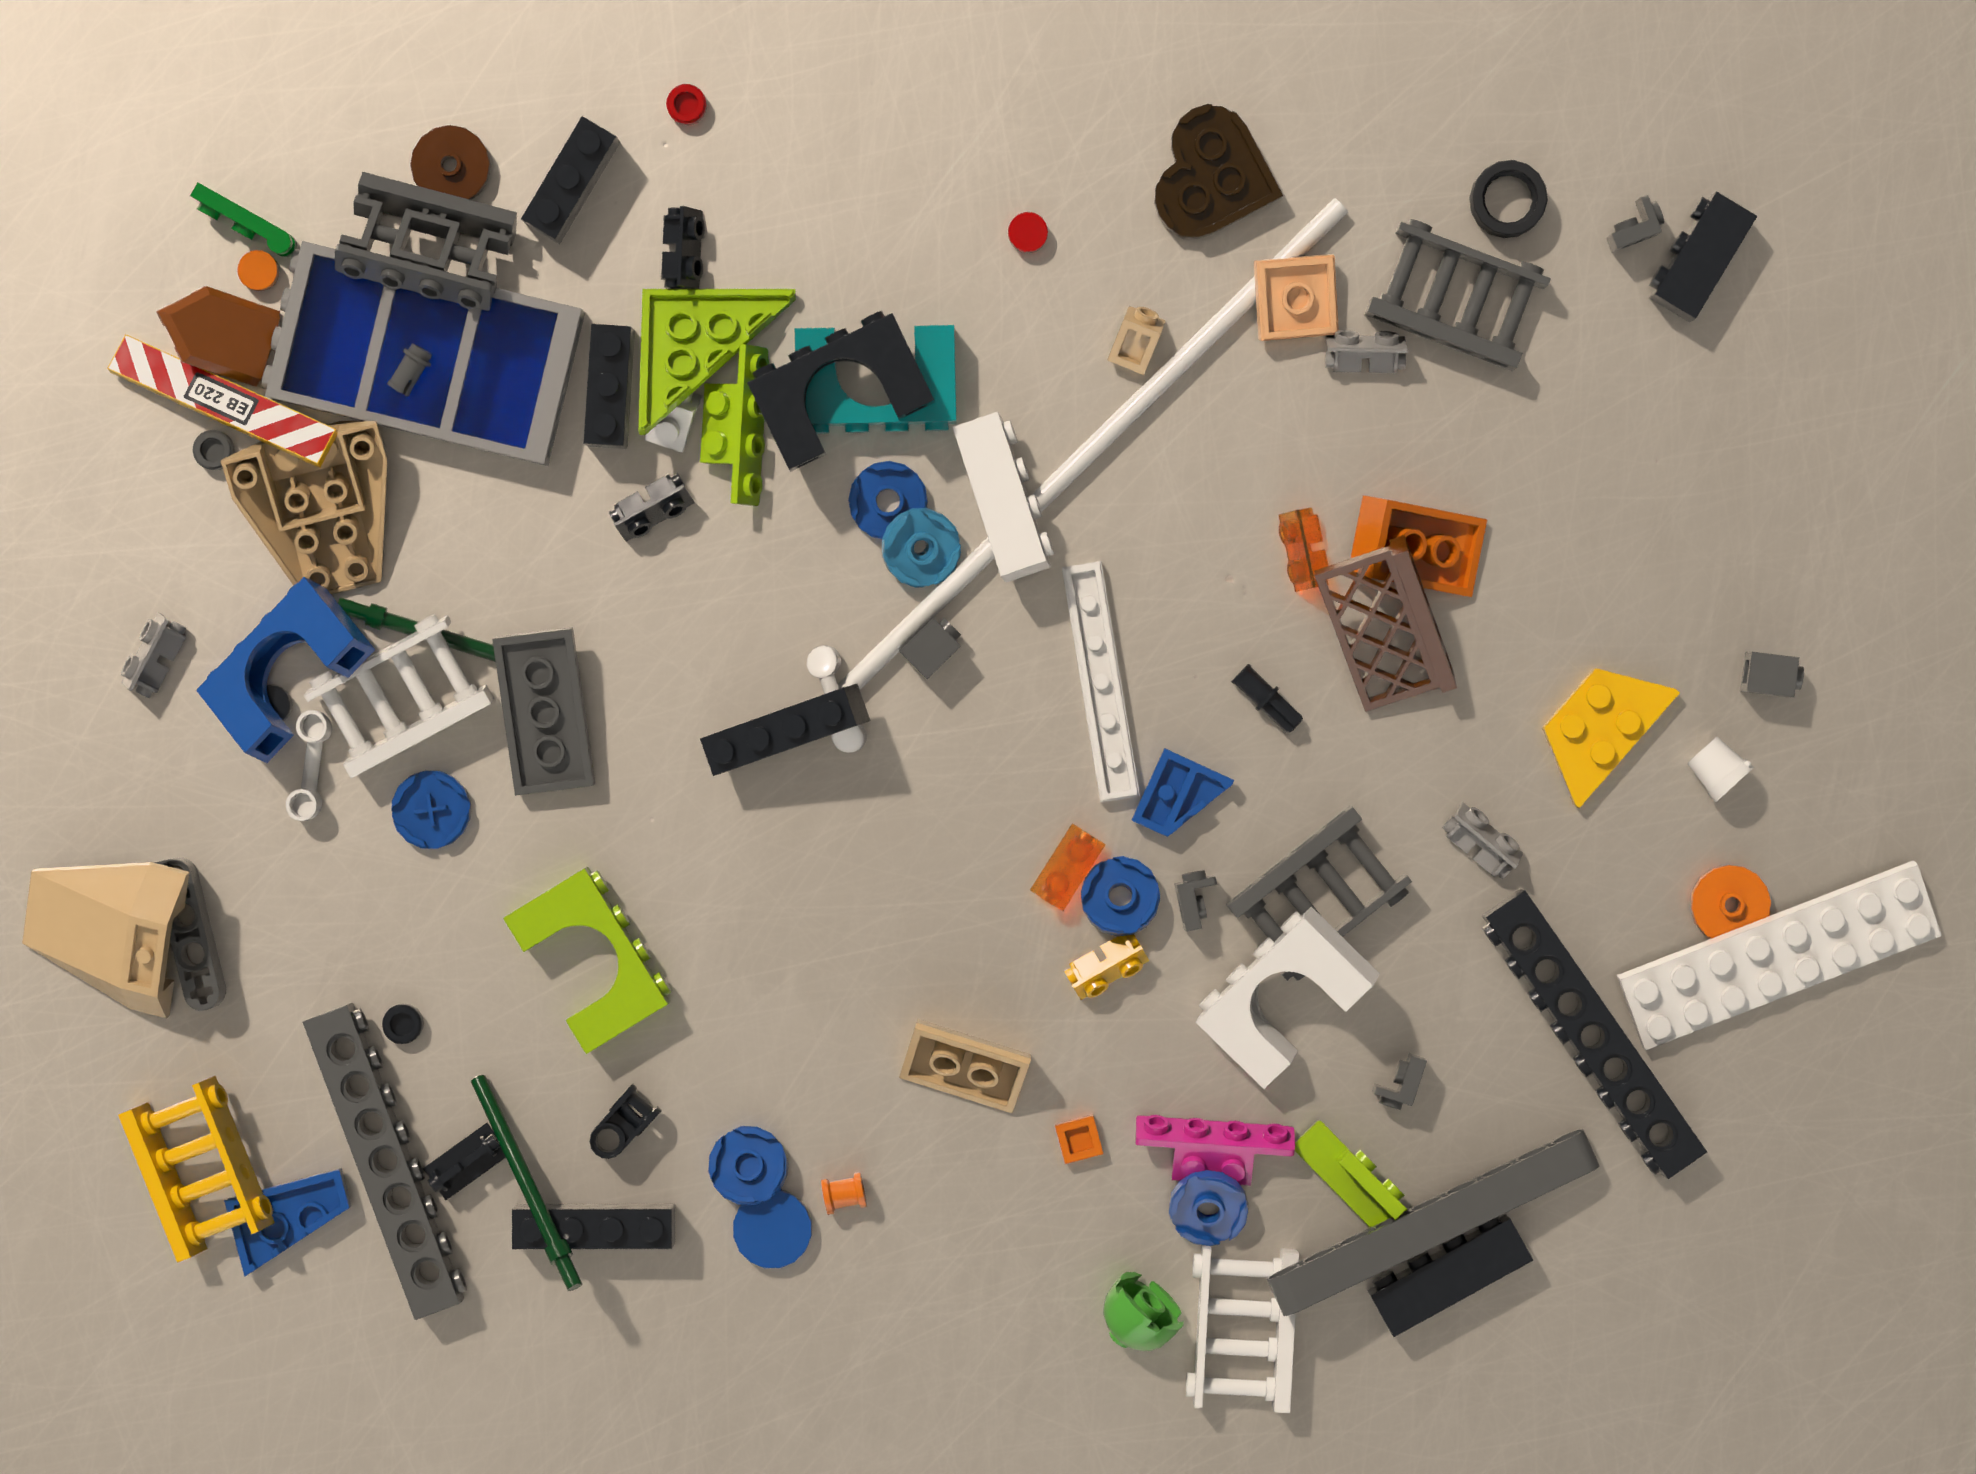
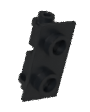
[661,206,705,289]
[609,473,695,542]
[423,1122,506,1201]

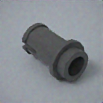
[387,343,433,397]

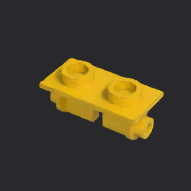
[1064,935,1149,1000]

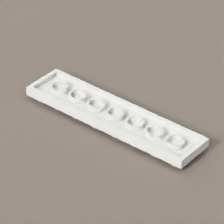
[1617,861,1942,1051]

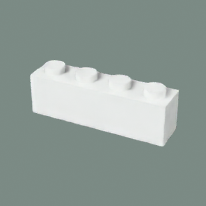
[953,412,1054,583]

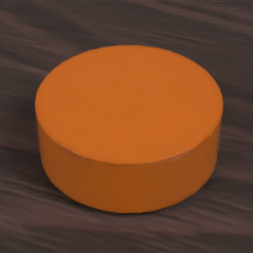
[237,250,279,291]

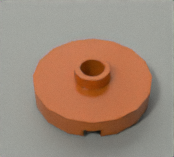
[1690,865,1771,939]

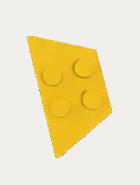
[1542,668,1680,808]

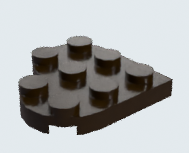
[1154,104,1283,239]

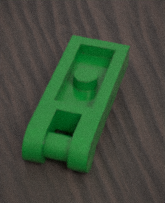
[190,182,297,257]

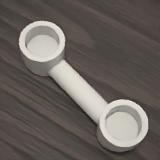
[807,645,867,753]
[286,710,332,821]

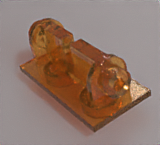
[1278,507,1329,592]
[1030,823,1106,911]

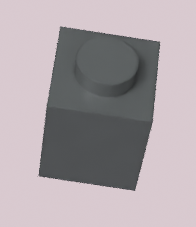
[899,618,961,680]
[1740,652,1804,697]

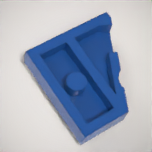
[1131,748,1234,837]

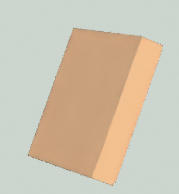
[1254,254,1339,341]

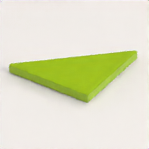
[638,289,796,435]

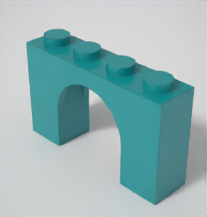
[794,325,957,434]

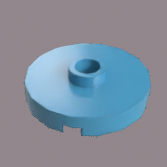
[882,508,961,588]

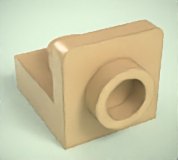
[1107,306,1165,375]

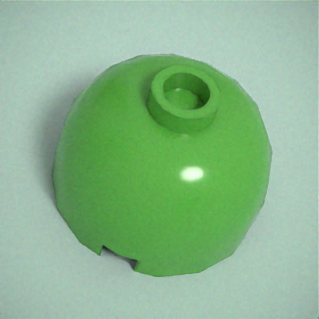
[1103,1272,1184,1351]

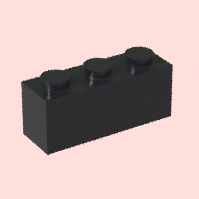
[521,116,620,244]
[1649,191,1757,322]
[583,324,635,449]

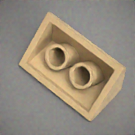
[899,1019,1031,1113]

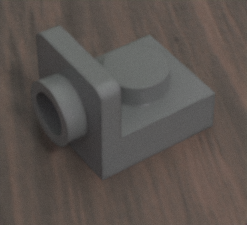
[1606,195,1664,253]
[1174,870,1217,932]
[1372,1053,1427,1110]

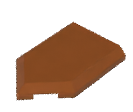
[156,286,280,387]

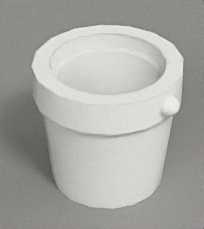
[1687,737,1754,802]

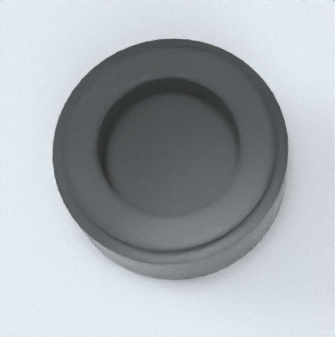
[193,430,235,470]

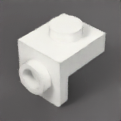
[645,392,702,453]

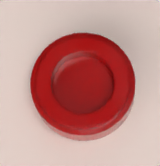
[666,84,707,126]
[1008,212,1048,253]

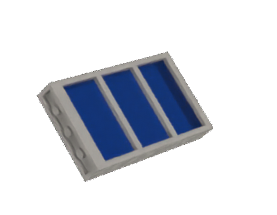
[261,241,585,466]

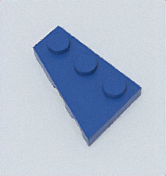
[224,1168,352,1277]

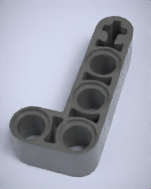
[155,858,226,1011]

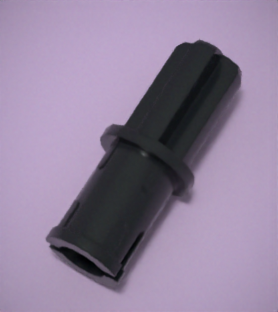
[1231,663,1303,733]

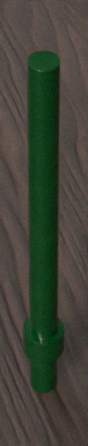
[338,597,496,662]
[471,1075,582,1291]

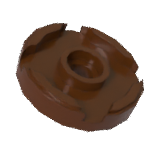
[410,125,491,200]

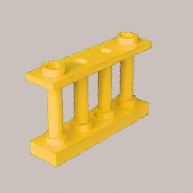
[118,1075,275,1263]

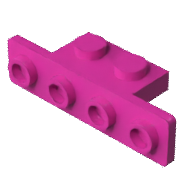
[1135,1115,1295,1186]

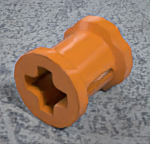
[821,1172,867,1215]

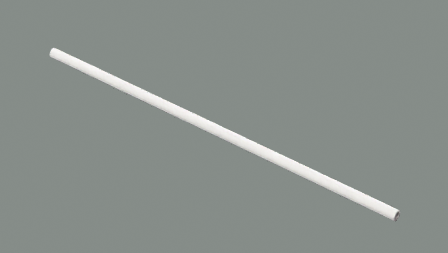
[838,198,1348,689]

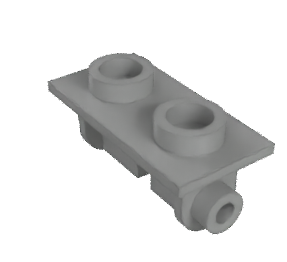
[1325,330,1408,373]
[121,613,186,698]
[1442,802,1523,879]

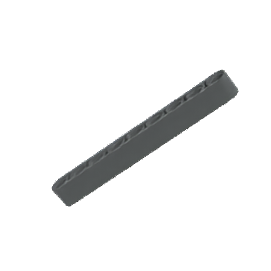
[1267,1129,1600,1316]

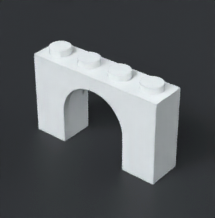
[1196,907,1380,1089]

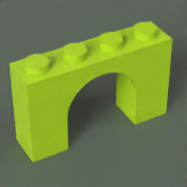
[503,867,672,1054]

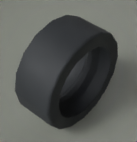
[1469,160,1548,238]

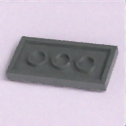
[492,627,595,796]

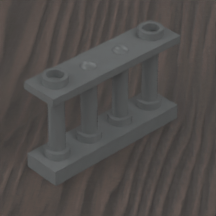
[1364,219,1551,371]
[1226,806,1412,981]

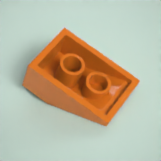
[1350,495,1487,597]

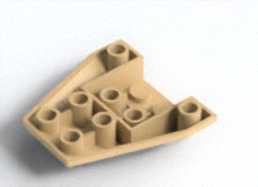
[221,421,388,594]
[22,862,189,1019]

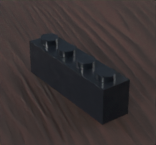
[700,684,870,776]
[512,1204,675,1249]
[1367,1214,1533,1337]

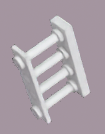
[304,614,494,778]
[1186,1245,1299,1413]

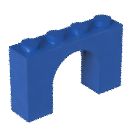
[196,577,375,763]

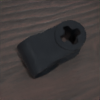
[589,1084,662,1159]

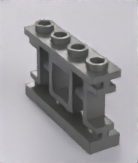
[335,172,517,311]

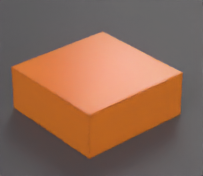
[1055,1114,1103,1164]

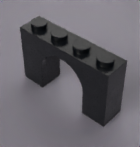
[747,311,935,472]

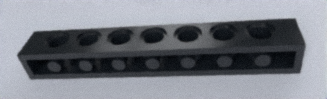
[1482,889,1707,1179]

